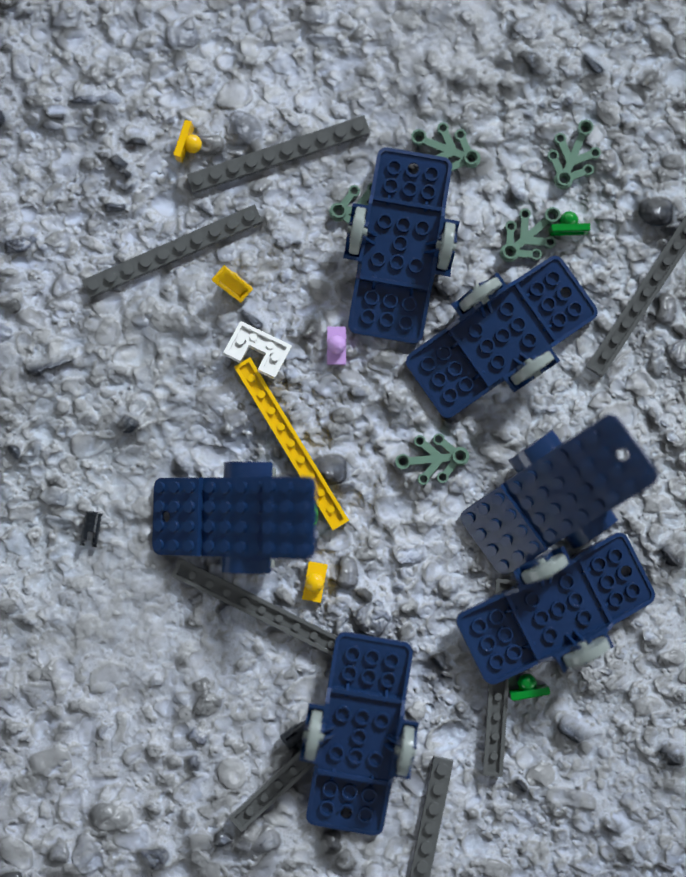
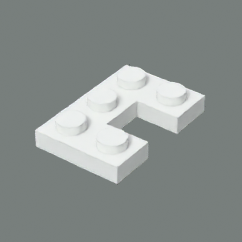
[223,321,292,380]

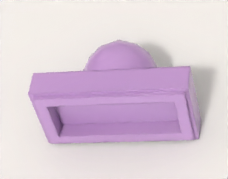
[327,327,346,365]

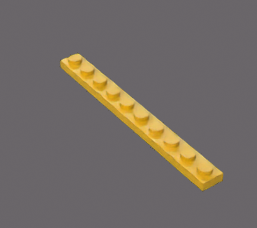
[234,357,349,530]

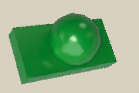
[549,211,591,236]
[508,673,551,701]

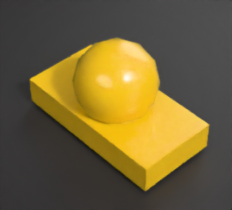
[173,120,202,163]
[212,265,253,303]
[302,561,328,603]

